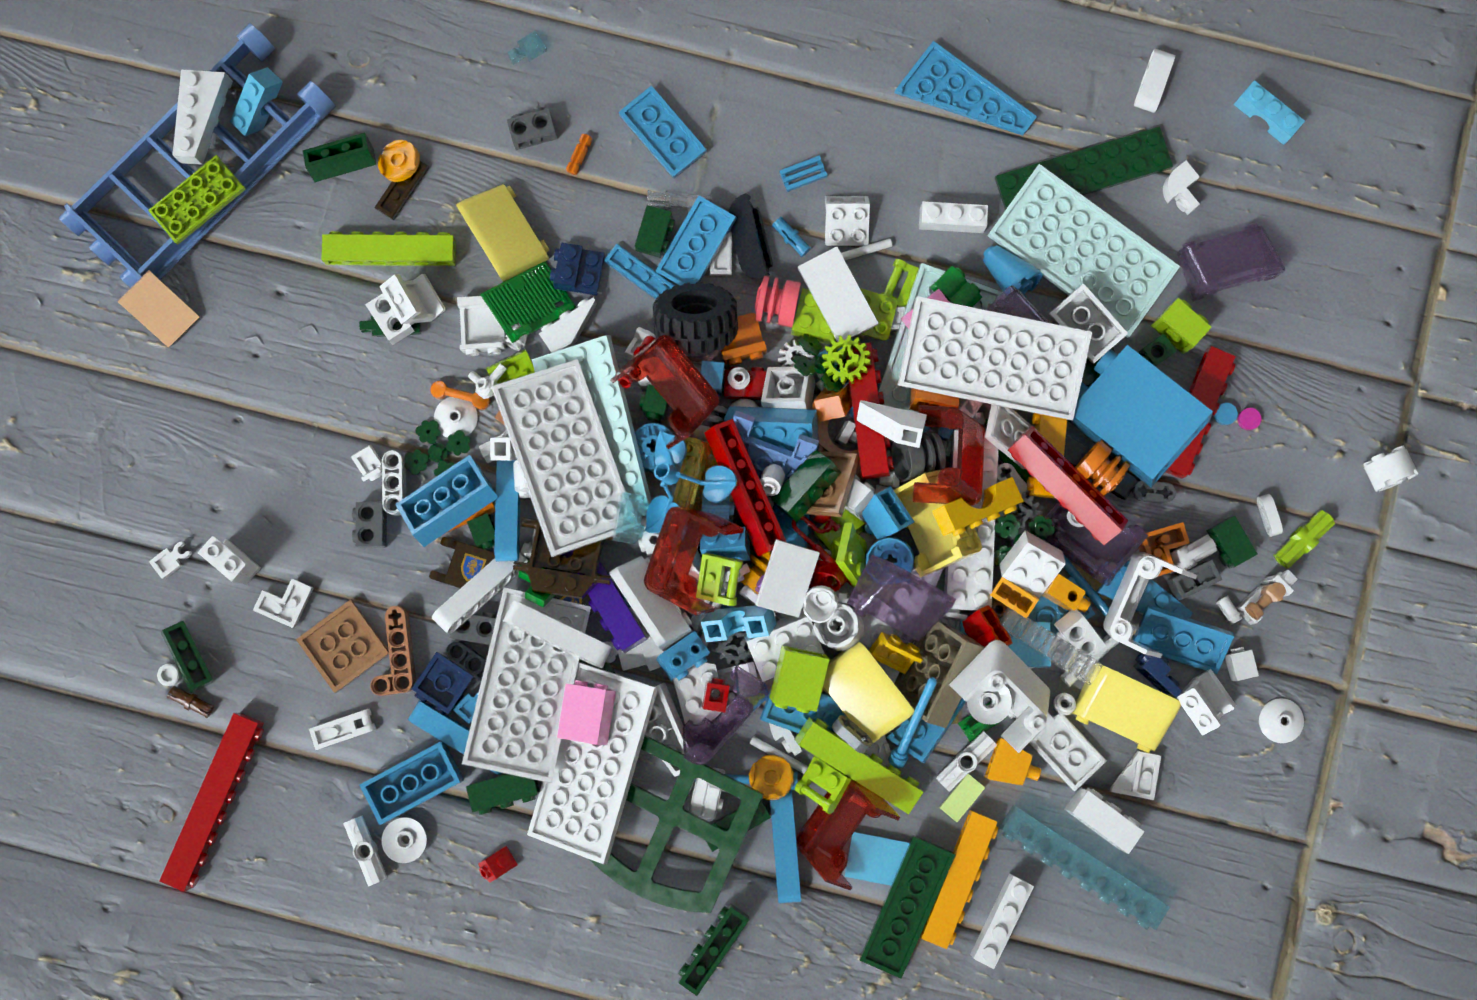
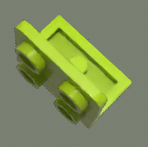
[860,288,897,341]
[486,349,535,384]

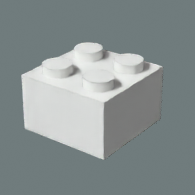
[761,367,815,410]
[1000,530,1066,598]

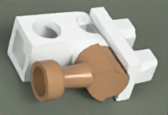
[1236,570,1298,625]

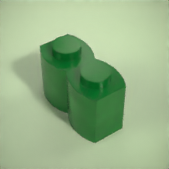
[930,266,982,307]

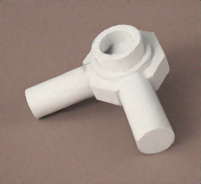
[468,364,507,399]

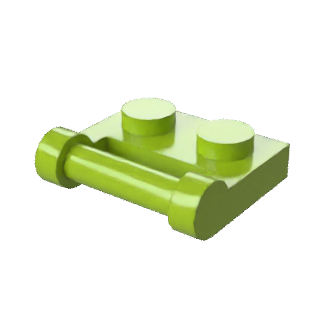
[881,259,919,308]
[696,553,743,606]
[795,756,851,814]

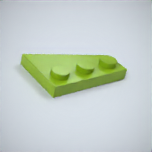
[836,523,873,596]

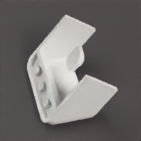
[1103,552,1197,658]
[609,556,693,652]
[949,640,1050,753]

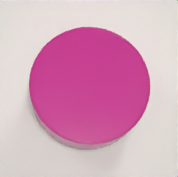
[1237,408,1261,430]

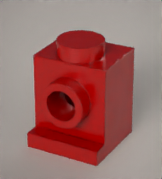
[702,677,730,713]

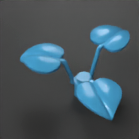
[645,431,737,533]

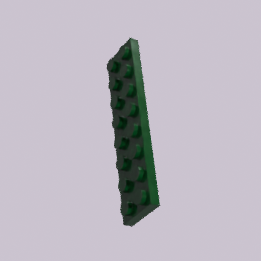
[995,126,1173,210]

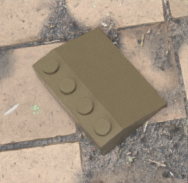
[894,614,985,728]

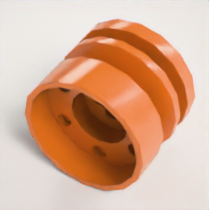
[1075,439,1131,496]

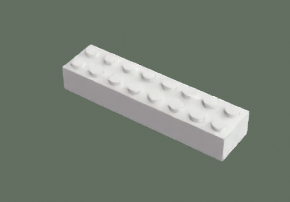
[944,430,998,611]

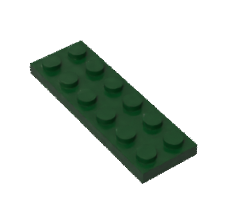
[859,835,956,979]

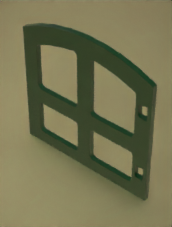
[589,735,764,913]

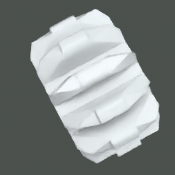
[778,340,814,367]

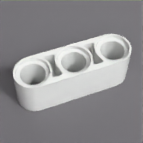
[1134,48,1175,113]
[382,450,407,516]

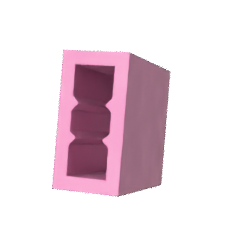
[557,680,616,745]

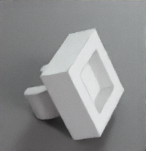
[834,421,858,445]

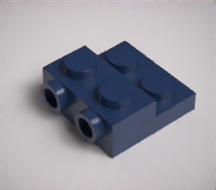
[550,242,605,296]
[411,652,474,715]
[1133,653,1182,698]

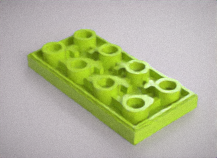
[148,155,246,245]

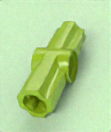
[1273,510,1336,569]

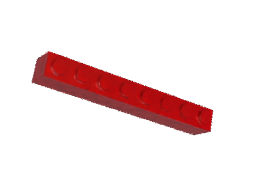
[159,713,264,892]

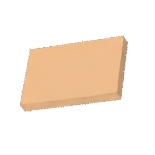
[118,270,200,348]

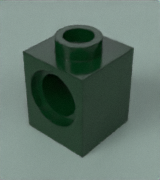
[1138,334,1177,367]
[467,513,495,550]

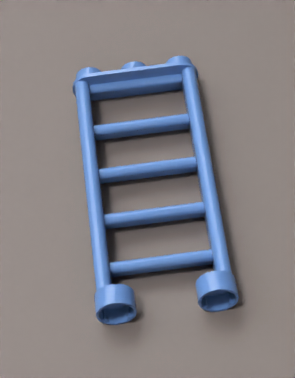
[59,23,336,288]

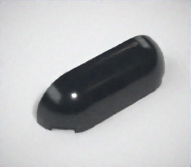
[729,193,773,279]

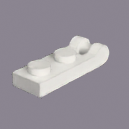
[309,708,377,750]

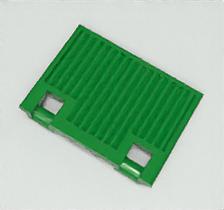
[480,261,577,343]

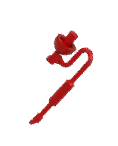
[792,515,855,589]

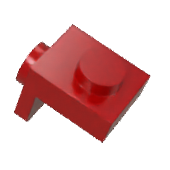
[478,846,518,883]

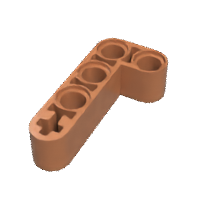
[370,606,416,696]

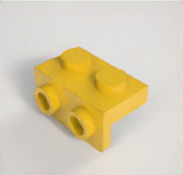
[868,632,923,674]

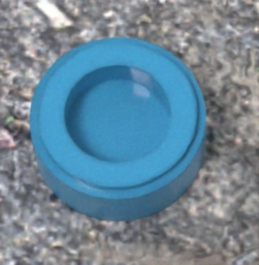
[1214,403,1238,425]

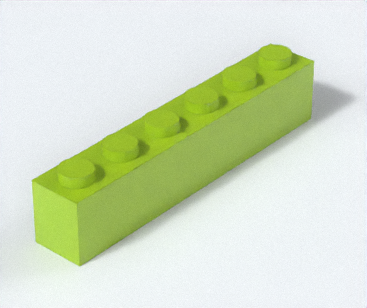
[321,231,457,266]
[794,717,923,815]

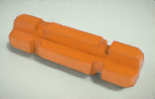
[566,133,592,175]

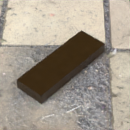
[374,161,429,221]

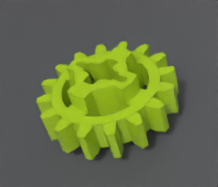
[822,335,871,384]

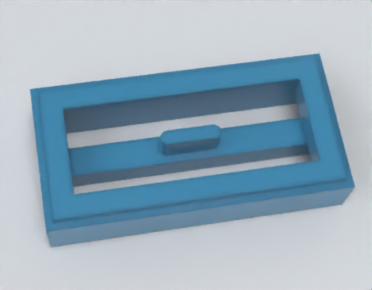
[779,155,827,192]

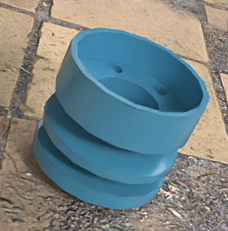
[635,423,673,474]
[866,537,915,585]

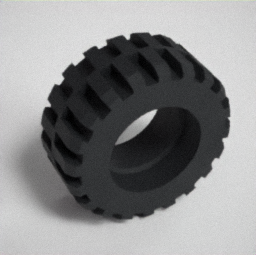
[653,282,738,355]

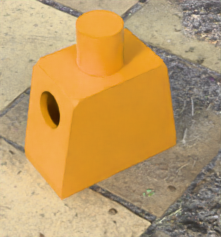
[1041,574,1091,613]
[990,577,1039,619]
[984,737,1041,786]

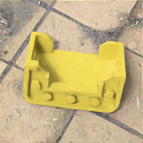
[455,184,550,282]
[894,470,982,578]
[822,642,914,744]
[1072,664,1181,753]

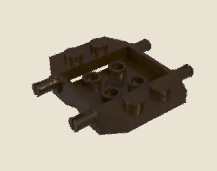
[513,517,620,599]

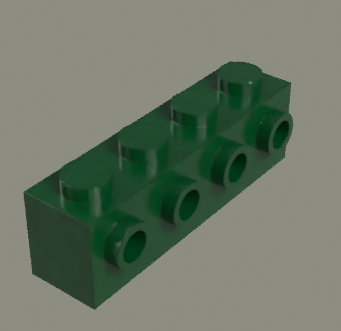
[678,903,749,996]

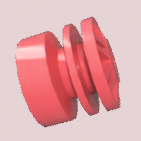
[755,275,801,328]

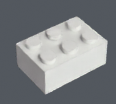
[1048,284,1128,363]
[743,610,824,682]
[1064,788,1144,854]

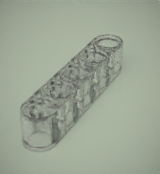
[999,607,1103,685]

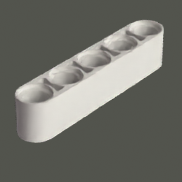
[432,553,528,634]
[503,601,612,669]

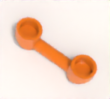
[430,381,491,410]

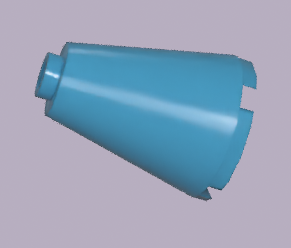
[983,245,1043,305]

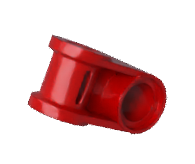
[809,560,848,592]

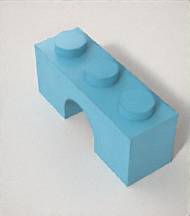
[230,67,283,136]
[1233,80,1305,145]
[701,605,777,642]

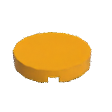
[378,139,420,182]
[749,755,794,800]

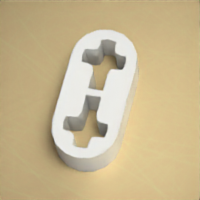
[1257,494,1283,537]

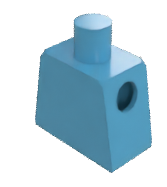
[862,486,914,540]

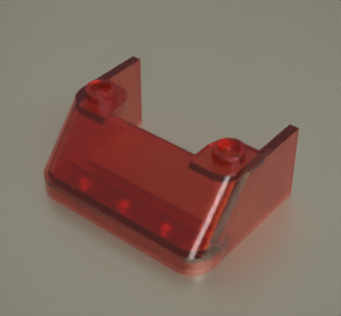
[610,335,719,449]
[913,405,985,506]
[644,506,744,616]
[796,779,901,890]

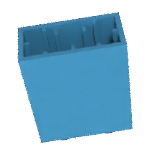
[1069,345,1213,488]

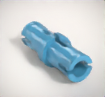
[772,216,811,257]

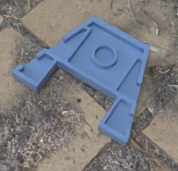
[733,411,819,485]

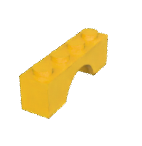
[932,477,1024,536]

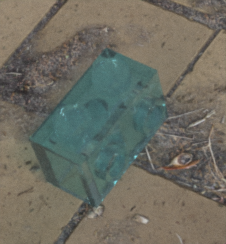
[613,492,648,544]

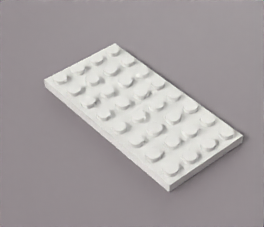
[898,296,1092,420]
[492,359,638,557]
[462,587,591,783]
[527,662,658,864]

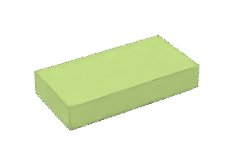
[939,774,985,822]

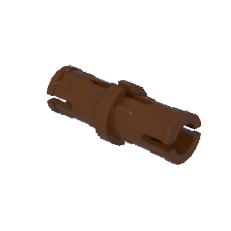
[167,686,214,718]

